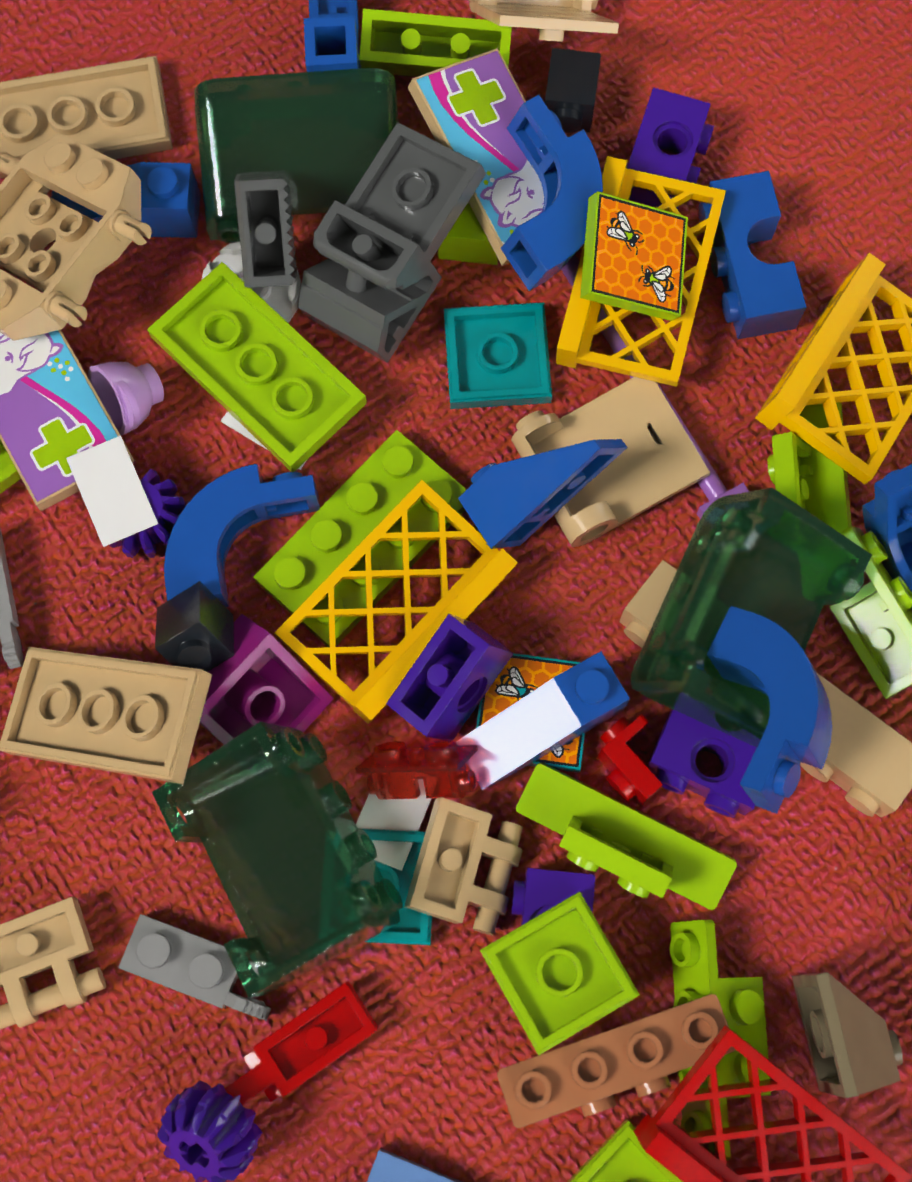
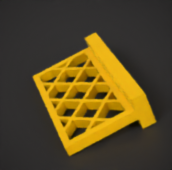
[556,156,726,387]
[755,253,912,485]
[274,480,518,724]

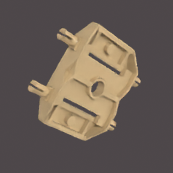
[0,133,152,341]

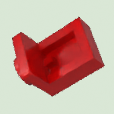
[597,714,663,806]

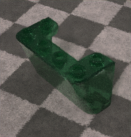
[152,721,403,998]

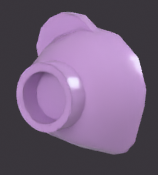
[88,362,164,435]

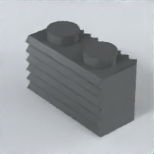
[234,170,297,288]

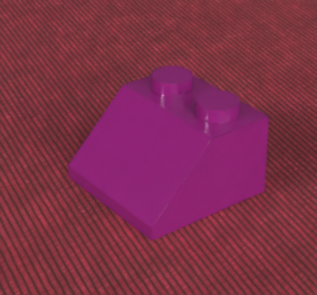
[200,614,334,778]

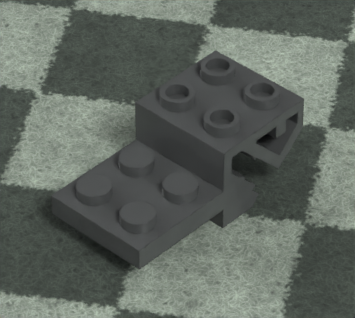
[298,122,486,363]

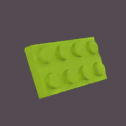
[147,262,367,472]
[253,430,467,647]

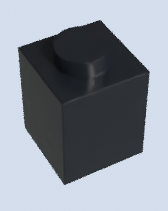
[545,48,601,133]
[155,581,234,672]

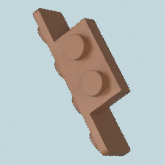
[497,994,735,1128]

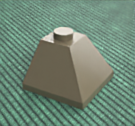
[792,972,903,1098]

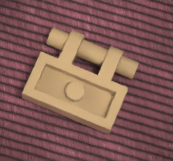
[404,797,523,935]
[0,897,106,1030]

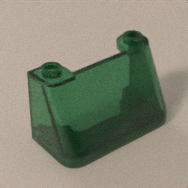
[194,68,399,243]
[631,488,872,747]

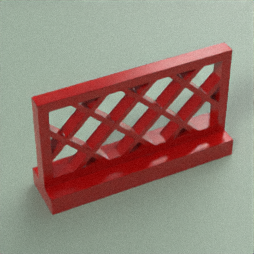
[633,1025,912,1182]

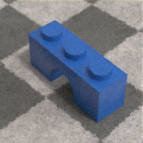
[698,171,807,340]

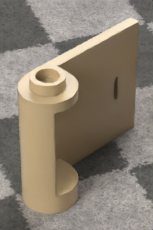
[469,0,619,41]
[511,377,710,547]

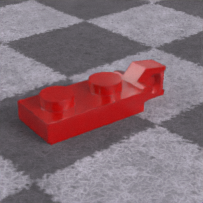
[225,981,380,1106]

